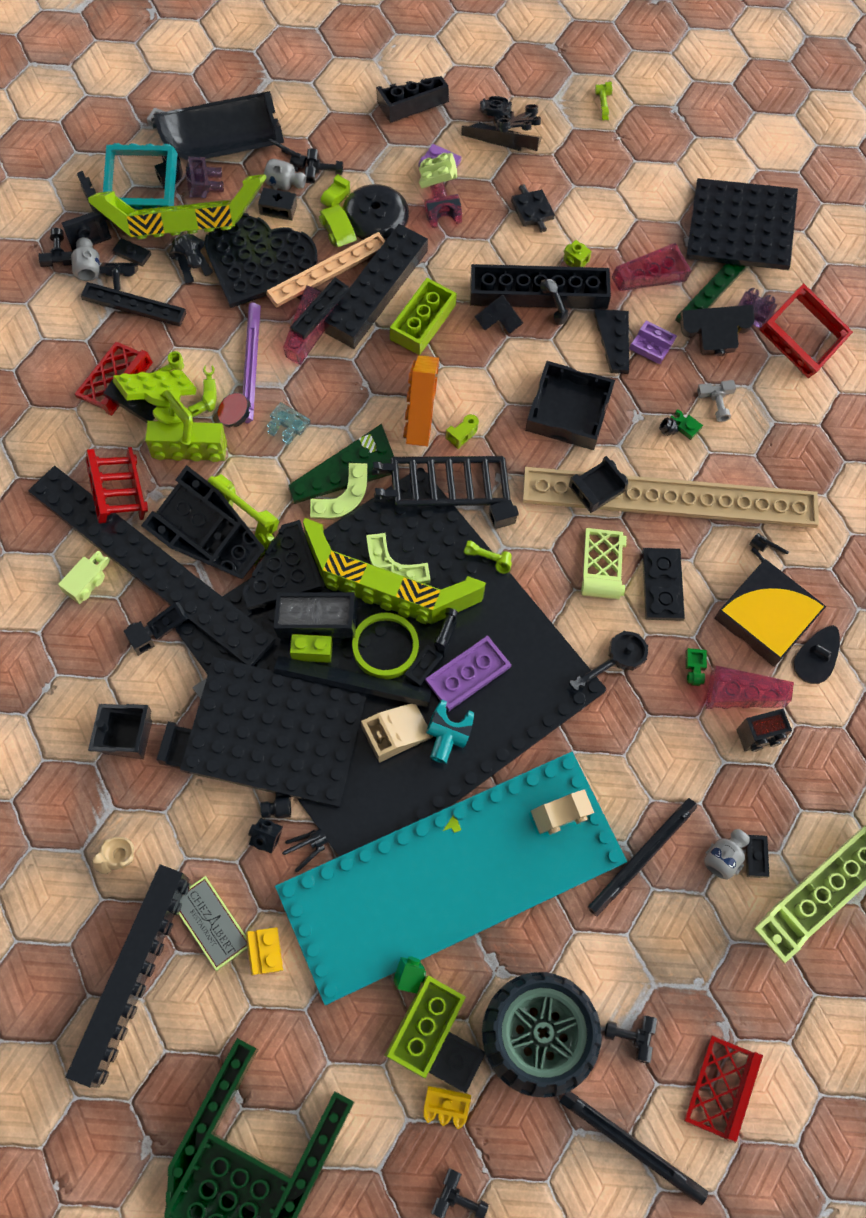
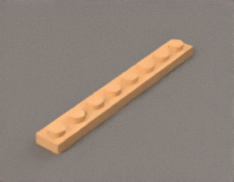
[266,232,385,308]

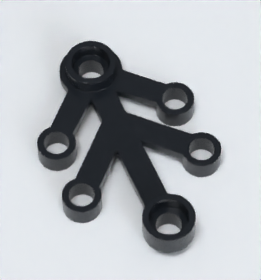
[495,104,541,132]

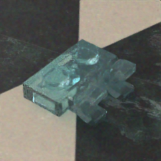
[267,402,311,445]

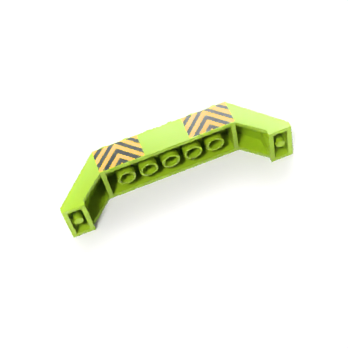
[88,174,266,239]
[303,518,486,624]

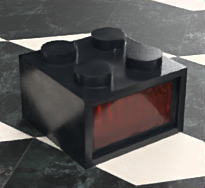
[736,708,792,752]

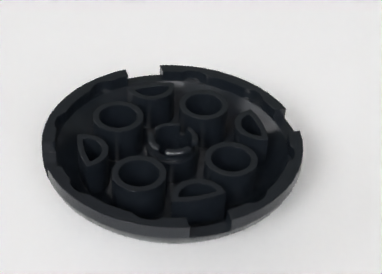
[343,184,409,240]

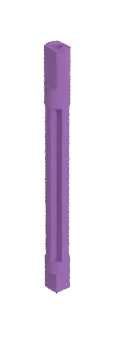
[243,302,261,423]

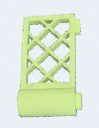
[581,528,627,599]

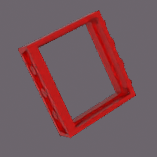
[759,283,853,379]

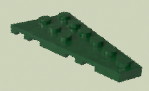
[288,424,399,504]

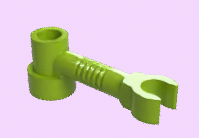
[595,82,612,120]
[155,351,184,372]
[464,541,512,574]

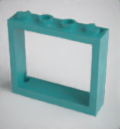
[103,143,177,210]

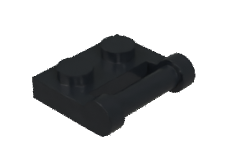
[434,608,458,657]

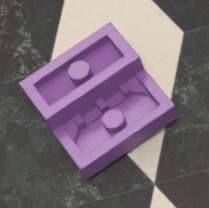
[629,320,677,364]

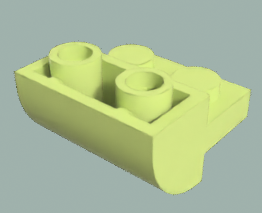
[419,153,457,189]

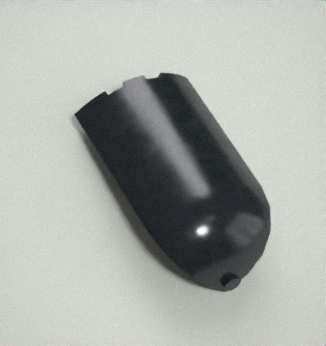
[151,91,284,160]

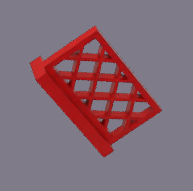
[74,342,153,416]
[684,1036,763,1144]

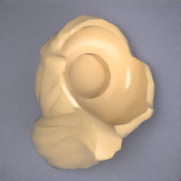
[92,837,134,874]

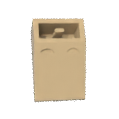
[361,704,433,763]

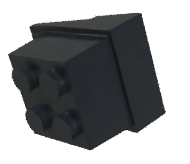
[88,704,152,760]

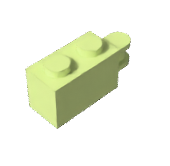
[58,551,110,604]

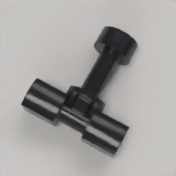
[305,148,343,184]
[39,228,73,267]
[604,1016,657,1064]
[431,1168,489,1218]

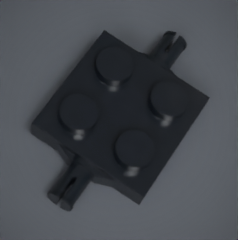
[511,184,555,233]

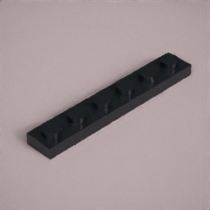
[81,282,187,327]

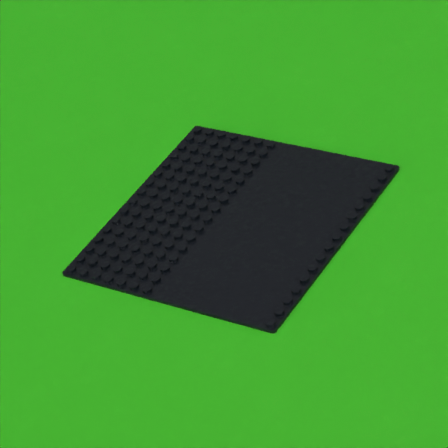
[176,467,606,857]

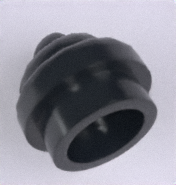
[659,417,678,436]

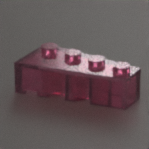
[612,243,692,291]
[283,285,337,365]
[706,665,794,709]

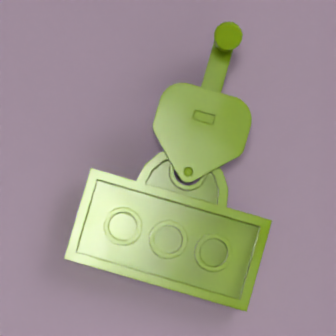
[113,370,196,445]

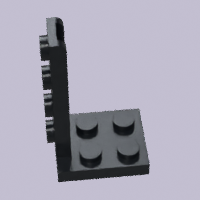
[61,171,112,251]

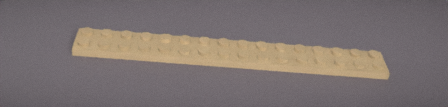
[523,467,819,528]

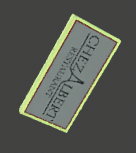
[179,876,248,971]

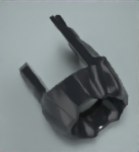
[169,234,213,284]

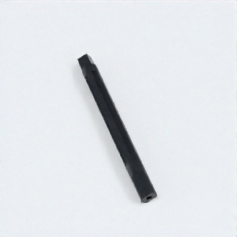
[588,798,697,917]
[559,1091,709,1205]

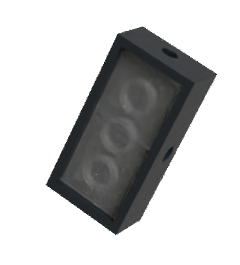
[274,592,358,638]

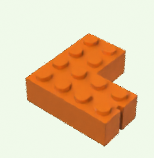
[403,355,439,447]

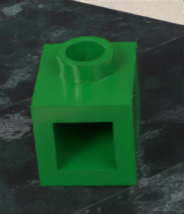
[393,956,426,994]

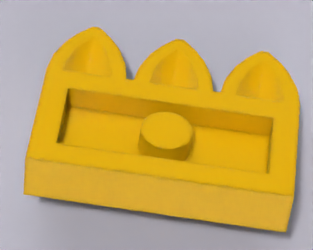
[423,1086,471,1129]

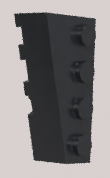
[376,76,449,123]

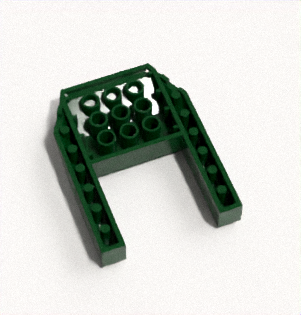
[164,1038,355,1218]

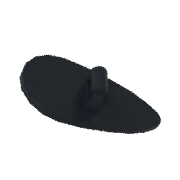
[794,625,840,684]

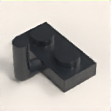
[99,262,138,290]

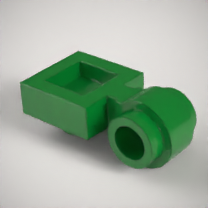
[686,648,707,686]

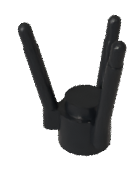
[269,139,307,172]
[749,533,789,562]
[282,828,328,872]

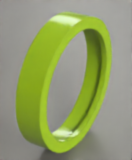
[352,613,419,679]

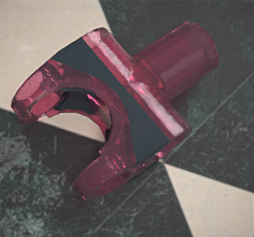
[424,182,462,228]

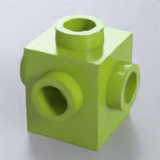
[563,240,592,267]

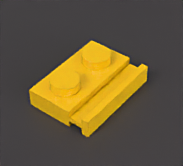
[246,927,283,976]

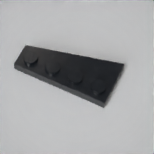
[593,309,629,374]

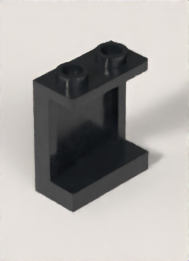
[569,456,629,513]
[157,721,192,769]

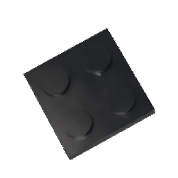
[429,1032,485,1094]

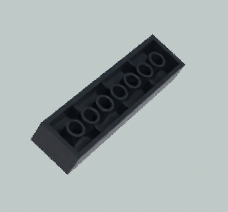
[324,224,428,349]
[470,264,611,309]

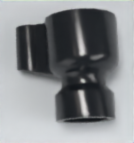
[260,794,291,819]

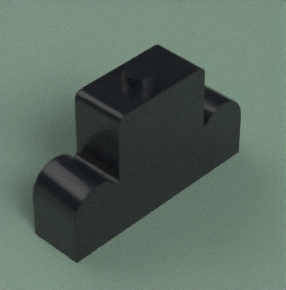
[680,305,755,356]

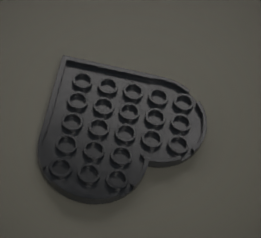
[205,213,318,308]

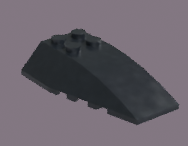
[141,465,265,579]

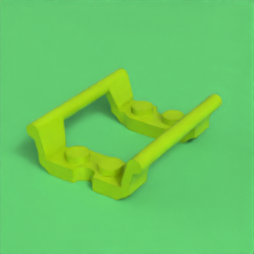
[208,474,279,565]

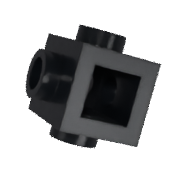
[248,818,283,854]

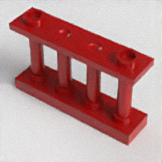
[85,447,148,523]

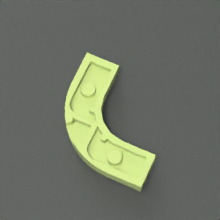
[310,463,367,519]
[366,533,430,584]

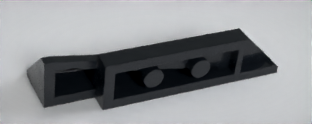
[461,122,542,151]

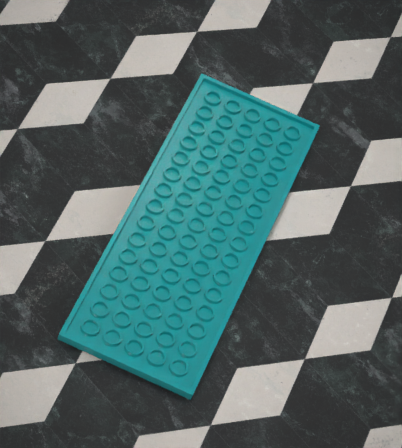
[275,751,627,1006]

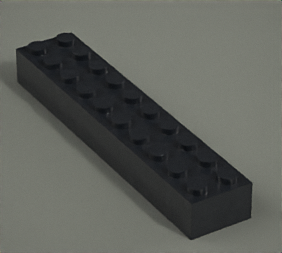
[65,864,191,1088]

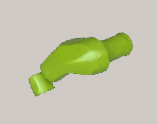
[188,365,217,417]

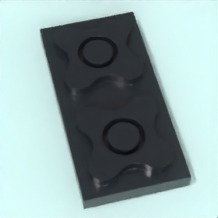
[642,548,685,621]

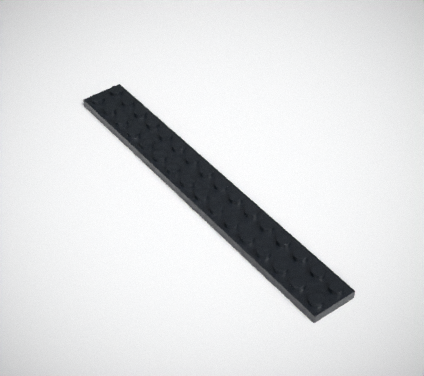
[28,465,276,666]

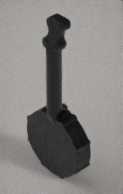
[569,631,648,691]

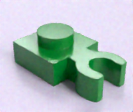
[670,409,703,440]

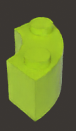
[319,205,357,247]

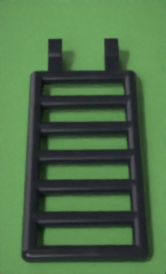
[372,456,511,507]

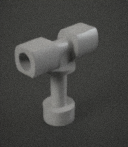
[697,380,736,422]

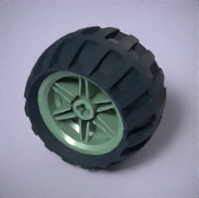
[482,972,602,1098]

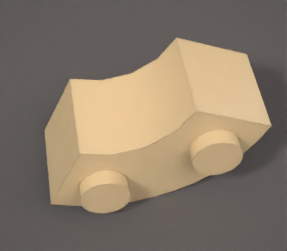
[531,790,594,835]

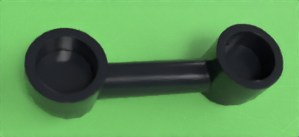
[540,279,569,325]

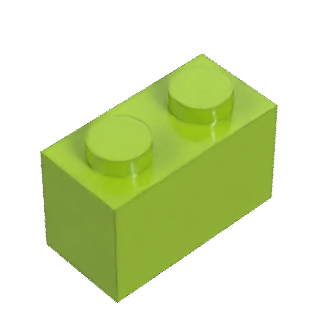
[290,634,332,663]

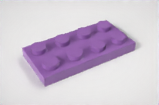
[425,636,511,711]

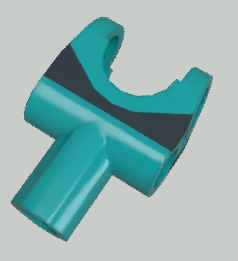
[426,700,474,764]

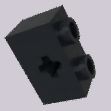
[258,188,297,221]

